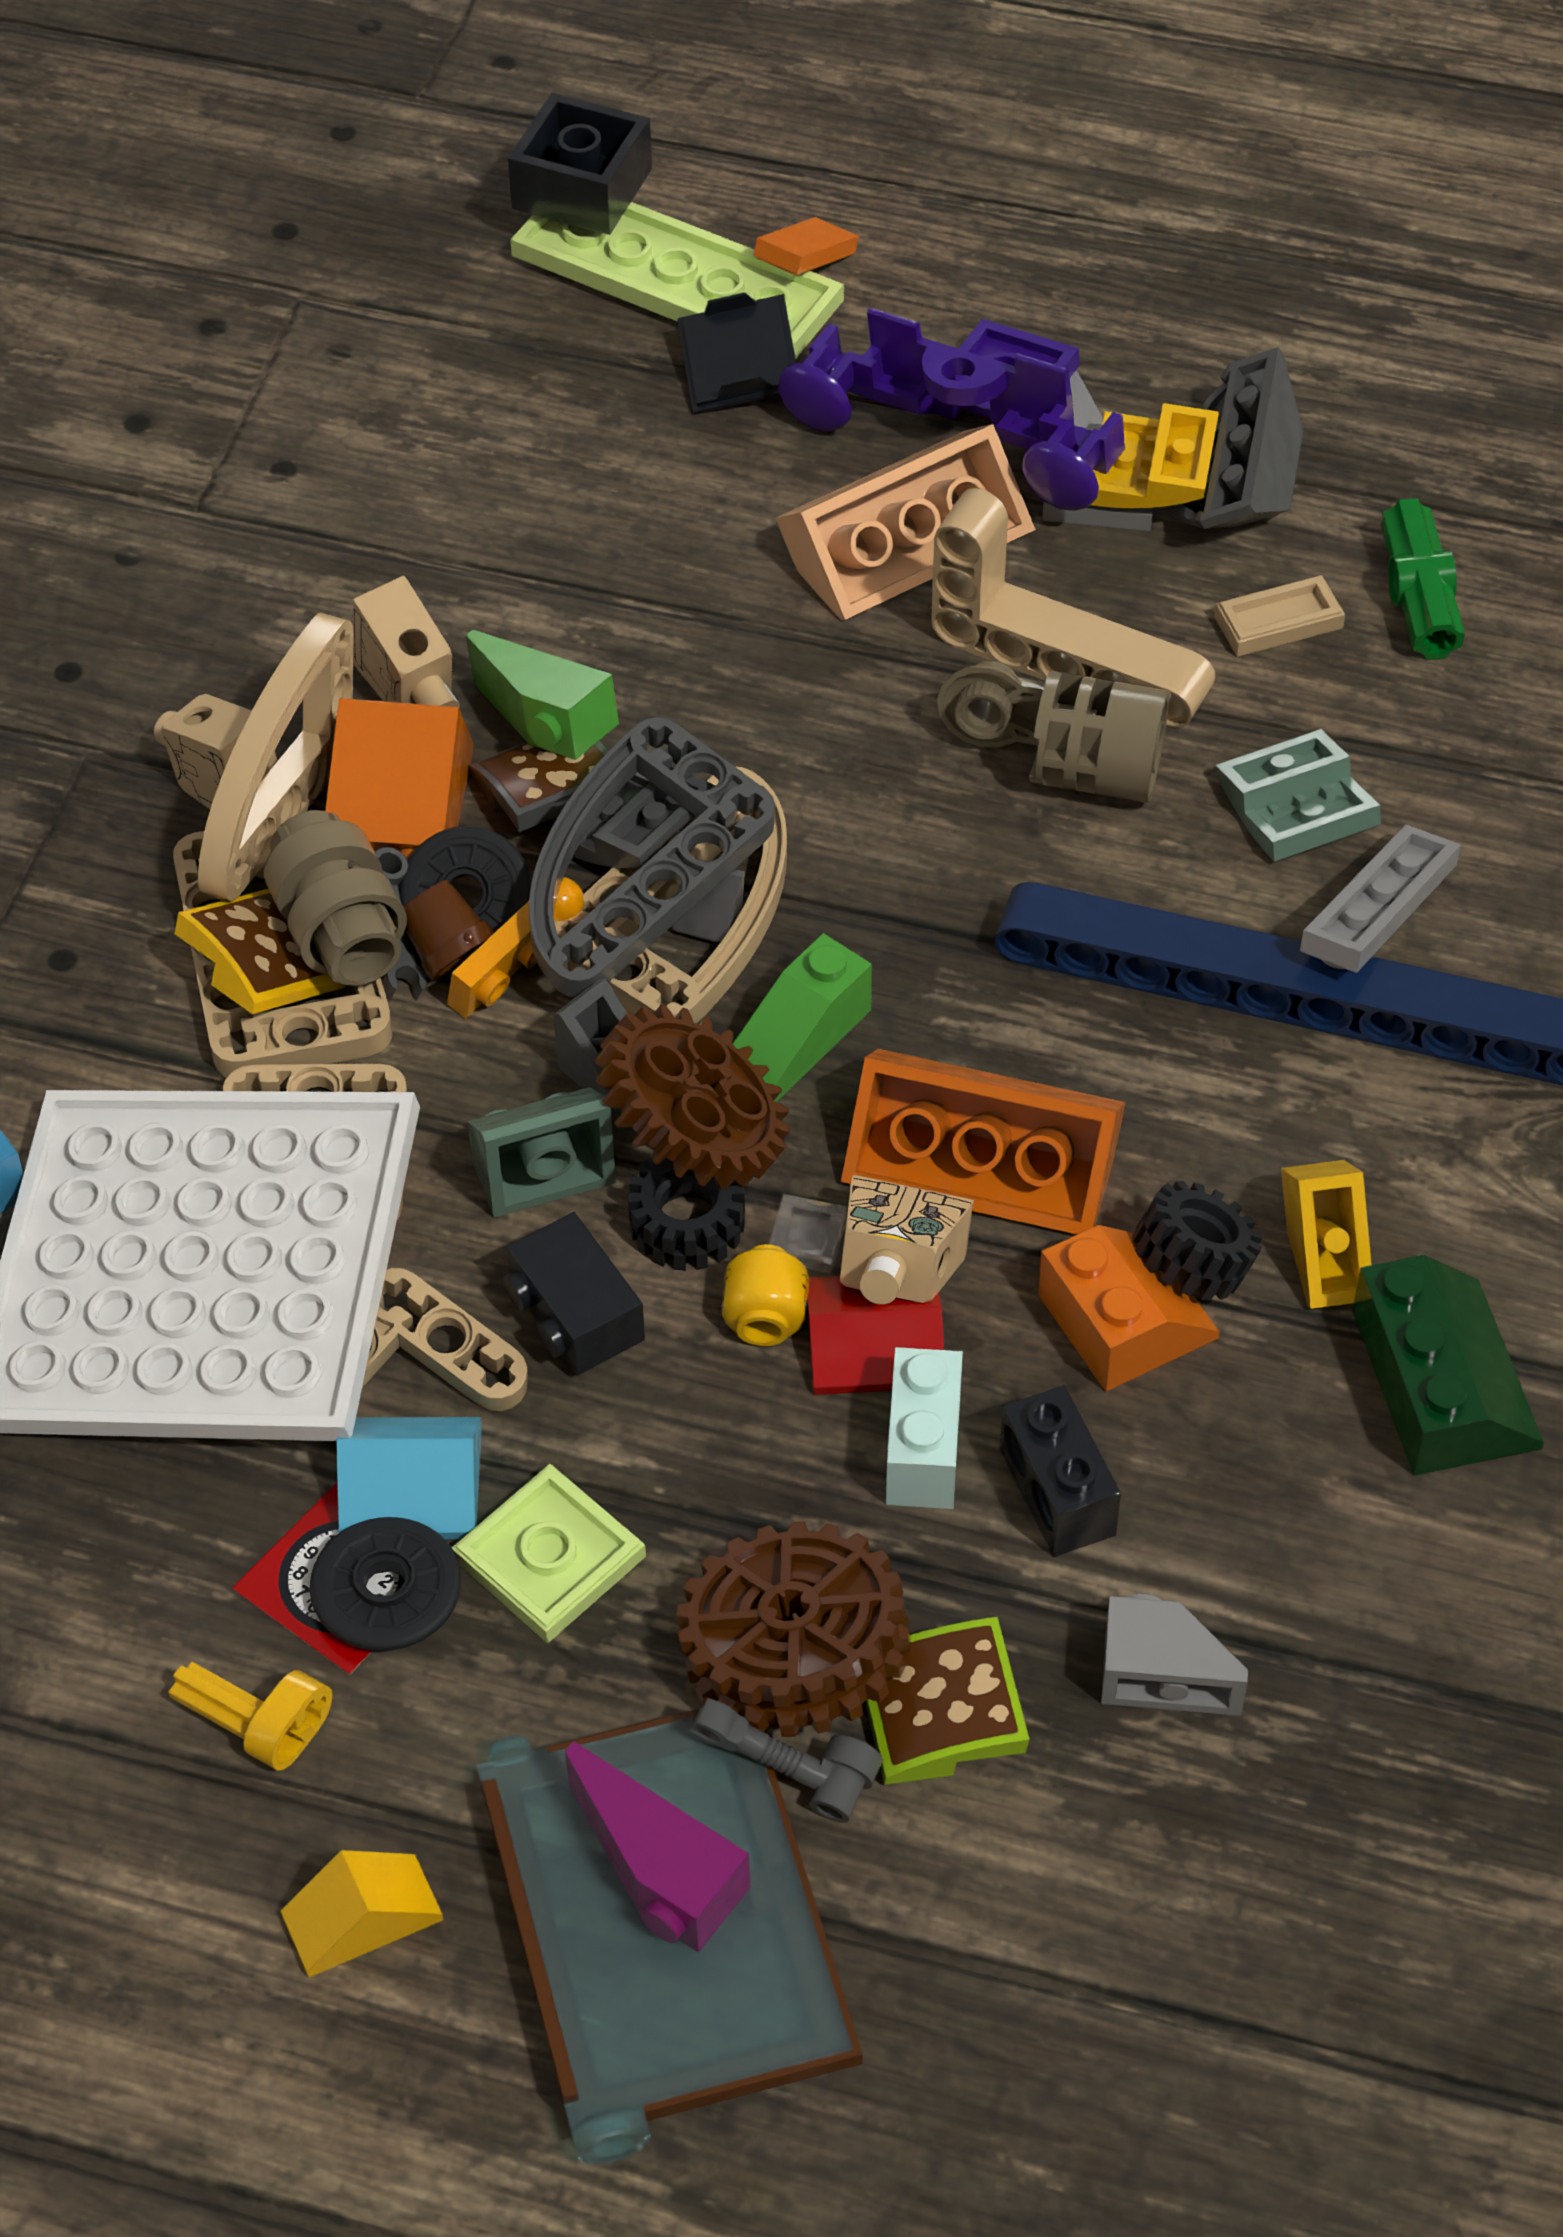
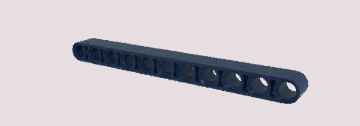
[994,882,1563,1086]

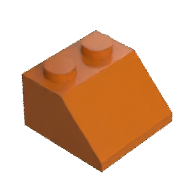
[1038,1225,1220,1392]

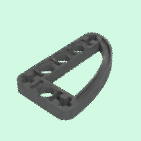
[529,717,775,997]

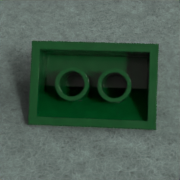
[1352,1255,1544,1476]

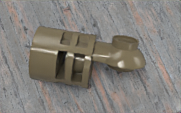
[937,661,1169,803]

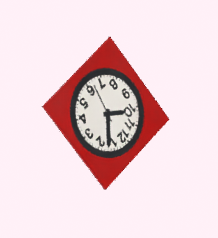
[232,1482,405,1675]

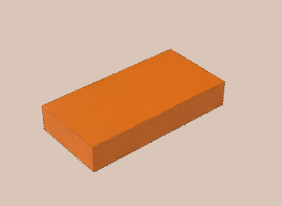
[753,217,859,276]

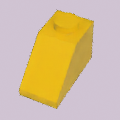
[1281,1160,1372,1309]

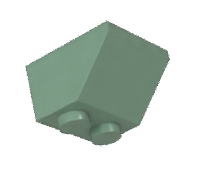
[467,1087,616,1218]

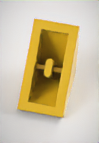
[281,1850,443,1978]

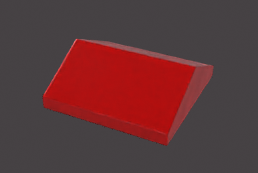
[807,1276,944,1395]

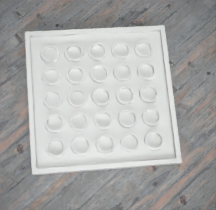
[0,1090,420,1441]

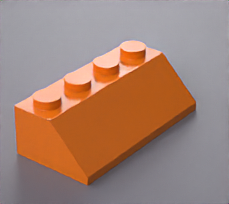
[841,1049,1126,1234]

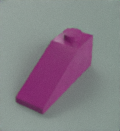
[565,1741,751,1953]

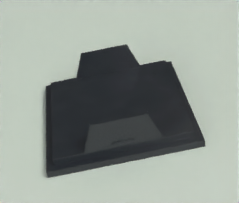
[677,292,796,415]

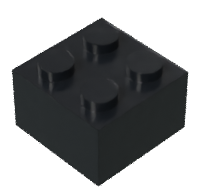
[508,93,652,235]

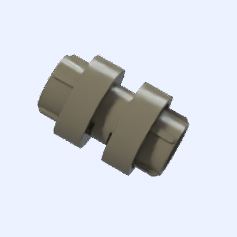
[264,810,407,985]

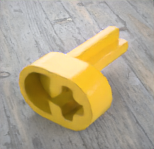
[168,1662,333,1771]

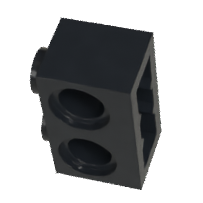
[1000,1385,1121,1557]

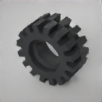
[628,1158,745,1271]
[1133,1181,1262,1300]

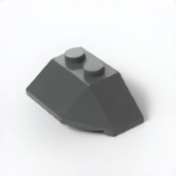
[1169,347,1303,529]

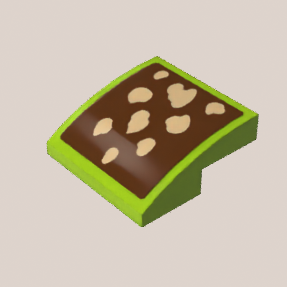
[865,1617,1030,1785]

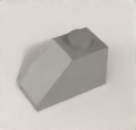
[1101,1594,1248,1716]

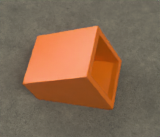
[325,698,474,861]

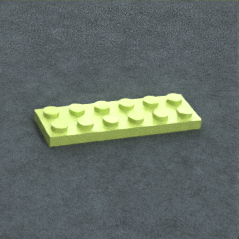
[510,202,844,358]

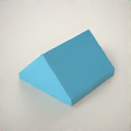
[337,1417,482,1540]

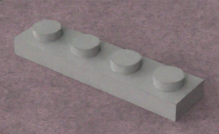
[1300,825,1461,973]

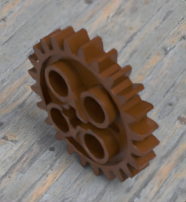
[595,1004,791,1189]

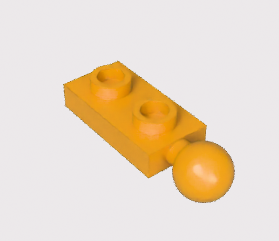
[447,877,585,1019]

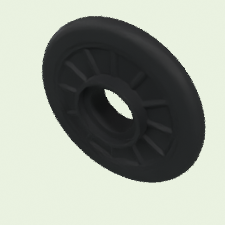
[399,826,532,932]
[310,1517,461,1651]

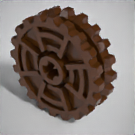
[676,1522,911,1737]

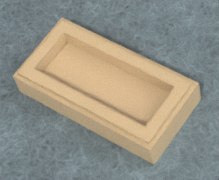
[1214,575,1345,657]

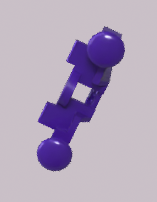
[778,308,1125,511]

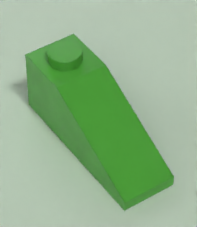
[466,630,619,760]
[732,933,872,1102]

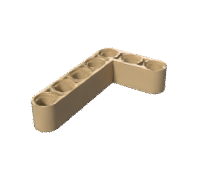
[931,488,1216,728]

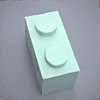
[886,1347,963,1509]

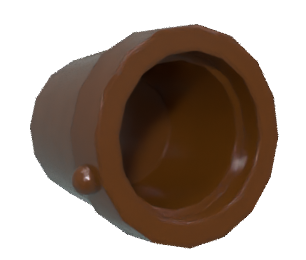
[403,880,495,981]

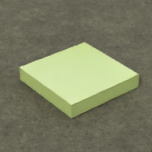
[452,1464,646,1643]

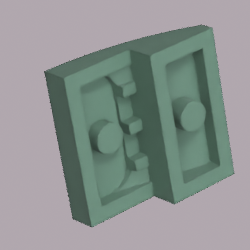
[1216,729,1381,862]

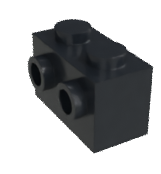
[503,1211,645,1376]

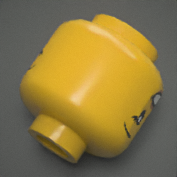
[721,1244,810,1346]

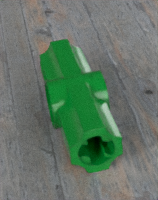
[1381,498,1465,660]

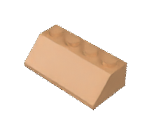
[775,424,1035,620]

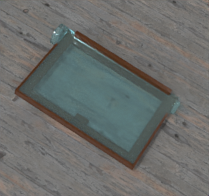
[477,1709,863,2164]

